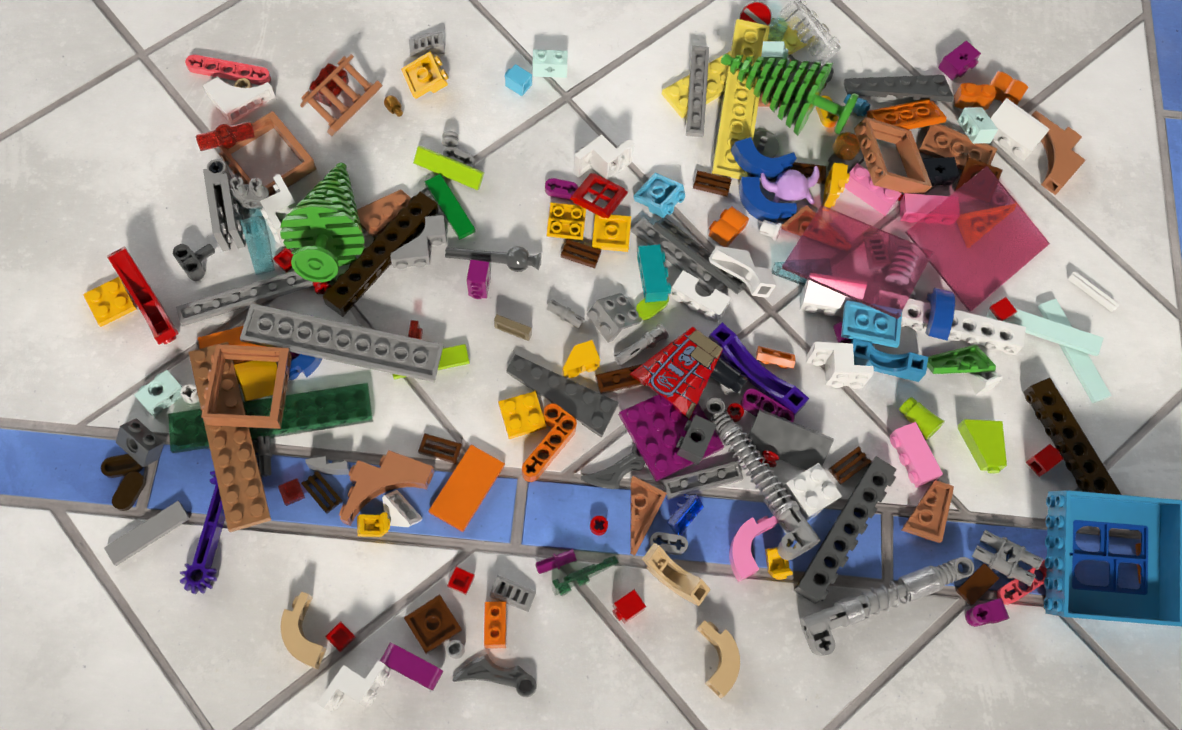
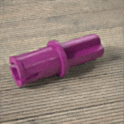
[535,549,577,574]

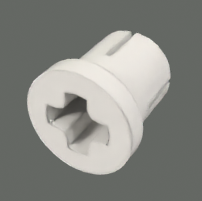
[759,220,782,241]
[181,384,200,407]

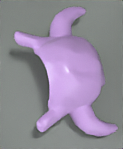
[761,166,819,205]

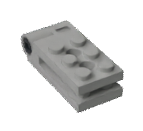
[203,159,247,251]

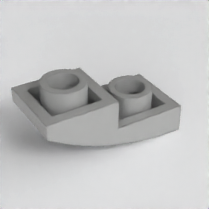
[305,455,350,475]

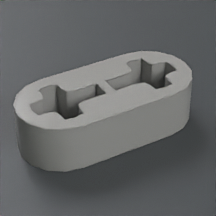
[443,147,475,168]
[649,532,688,555]

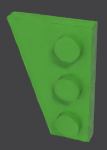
[927,344,996,374]

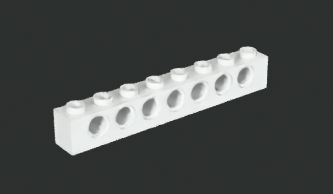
[873,291,1026,354]

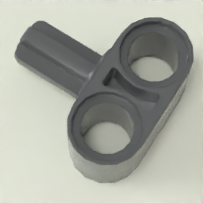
[173,244,215,281]

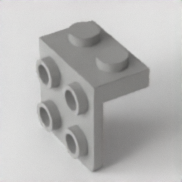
[587,293,642,343]

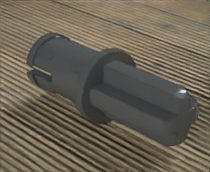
[256,436,273,477]

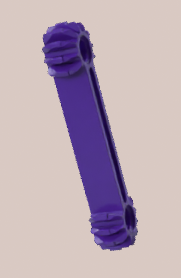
[180,471,225,594]

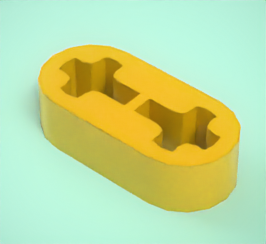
[816,96,838,128]

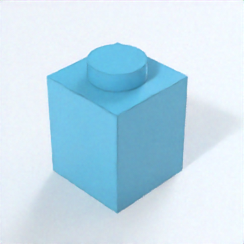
[505,64,532,96]

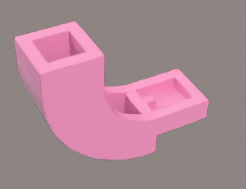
[729,516,779,582]

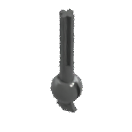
[445,246,542,272]

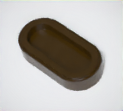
[101,454,143,478]
[112,472,146,511]

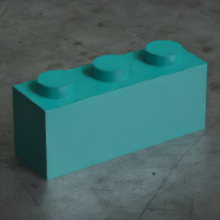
[637,244,671,303]

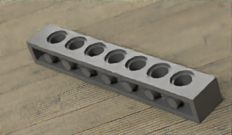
[794,456,897,604]

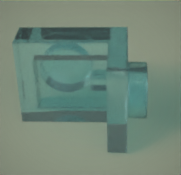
[768,17,789,41]

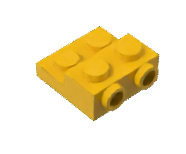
[401,52,449,99]
[821,163,850,213]

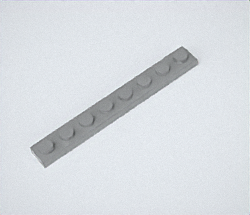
[176,271,331,326]

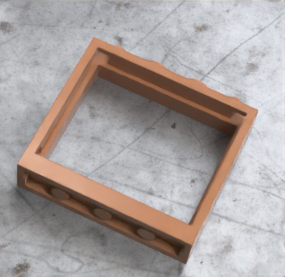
[217,111,316,196]
[854,117,932,194]
[201,344,292,429]

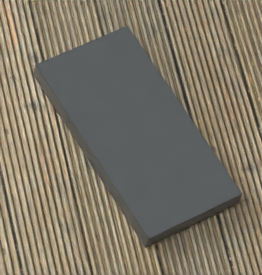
[746,409,834,470]

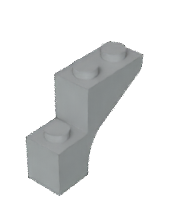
[391,215,447,269]

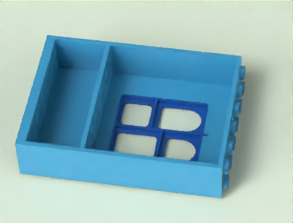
[1044,490,1182,627]

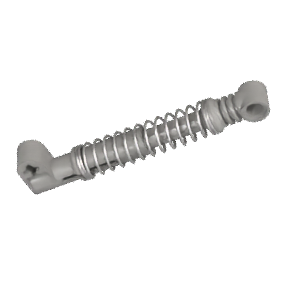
[704,397,820,560]

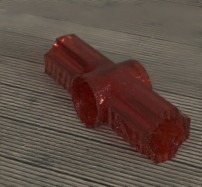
[196,121,255,151]

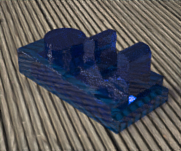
[668,494,704,535]

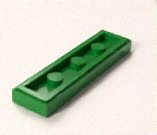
[424,174,476,240]

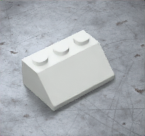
[990,98,1050,161]
[800,274,866,318]

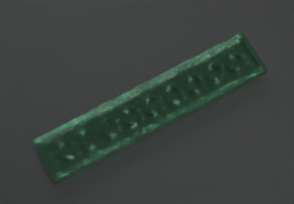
[168,383,373,453]

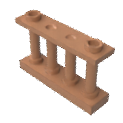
[300,54,383,136]

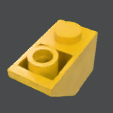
[562,340,600,378]

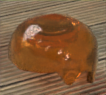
[832,132,861,160]

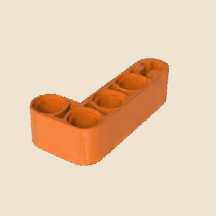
[522,403,577,482]

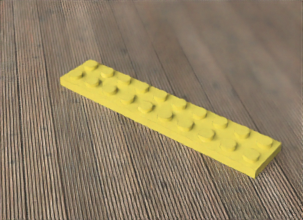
[662,14,816,118]
[712,19,770,180]

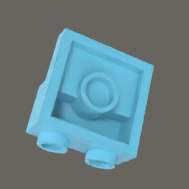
[633,173,685,218]

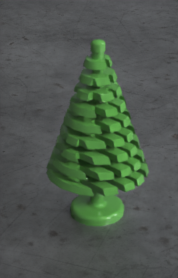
[721,54,859,136]
[280,162,365,282]

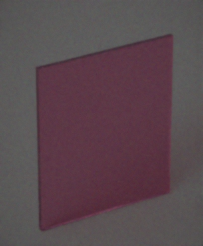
[905,166,1050,312]
[782,205,934,319]

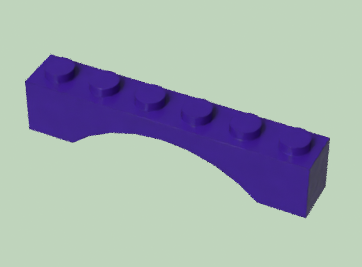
[709,322,809,416]

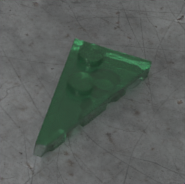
[551,556,619,596]

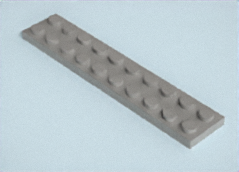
[240,303,443,382]

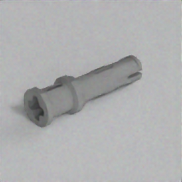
[614,323,669,365]

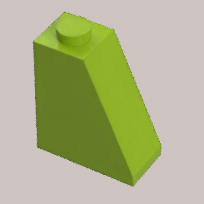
[957,419,1007,474]

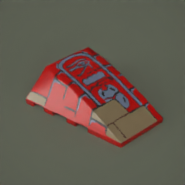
[630,327,723,420]

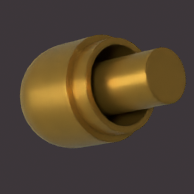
[384,95,403,117]

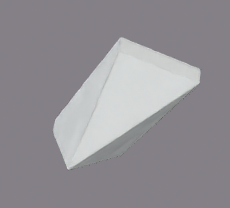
[382,490,423,527]

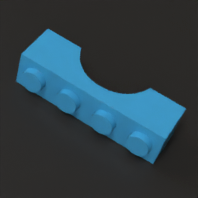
[851,338,928,382]

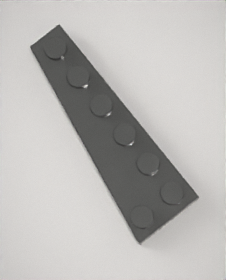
[844,75,953,102]
[506,354,619,437]

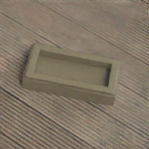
[494,314,532,341]

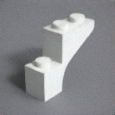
[709,246,776,298]

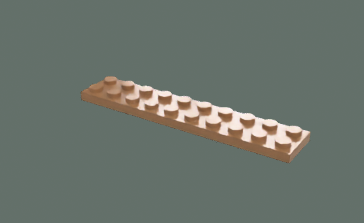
[189,342,271,532]

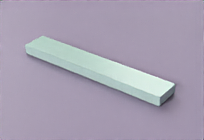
[1038,299,1112,404]
[986,301,1104,356]

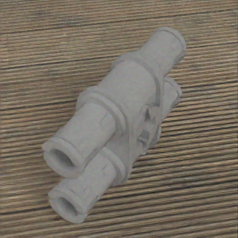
[230,176,270,215]
[972,530,1043,586]

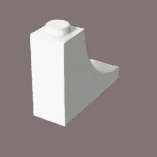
[203,77,275,124]

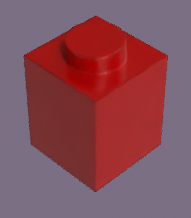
[1026,444,1064,477]
[612,589,646,624]

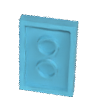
[841,300,902,348]

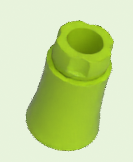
[899,397,945,440]

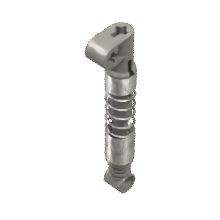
[800,557,974,656]

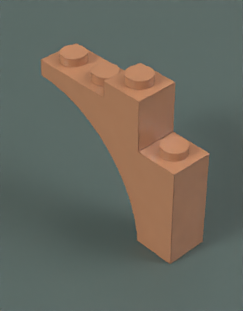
[1031,111,1086,195]
[339,450,435,526]

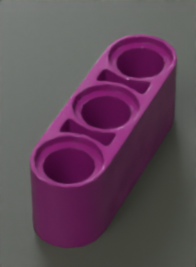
[741,389,795,422]
[380,642,444,691]

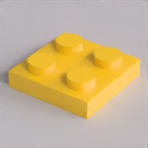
[592,214,631,252]
[83,277,136,327]
[498,391,546,439]

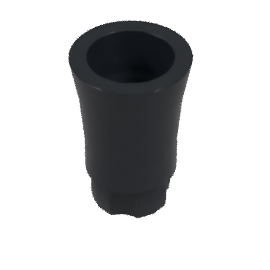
[710,355,748,393]

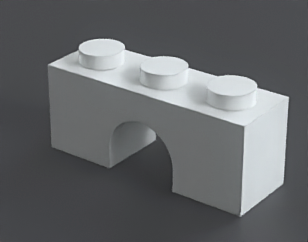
[670,270,731,323]

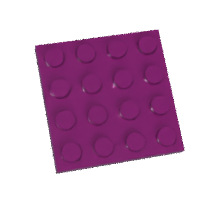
[618,394,724,482]

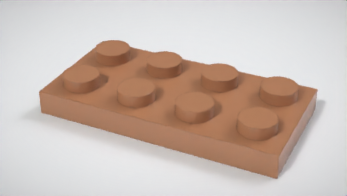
[919,124,997,170]

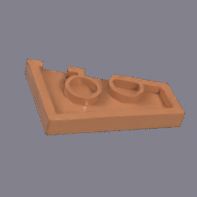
[901,480,954,543]

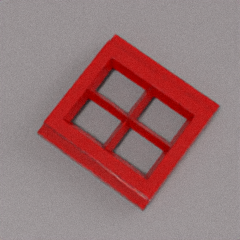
[570,173,628,219]

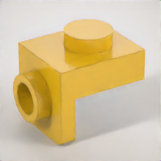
[357,512,390,537]
[765,547,793,580]

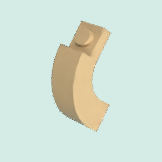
[642,543,710,606]
[281,592,327,669]
[697,620,740,699]

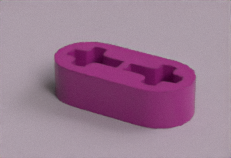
[545,178,578,200]

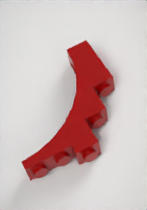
[107,246,179,345]

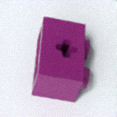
[938,40,981,81]
[467,259,491,299]

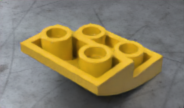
[547,203,586,241]
[234,361,278,402]

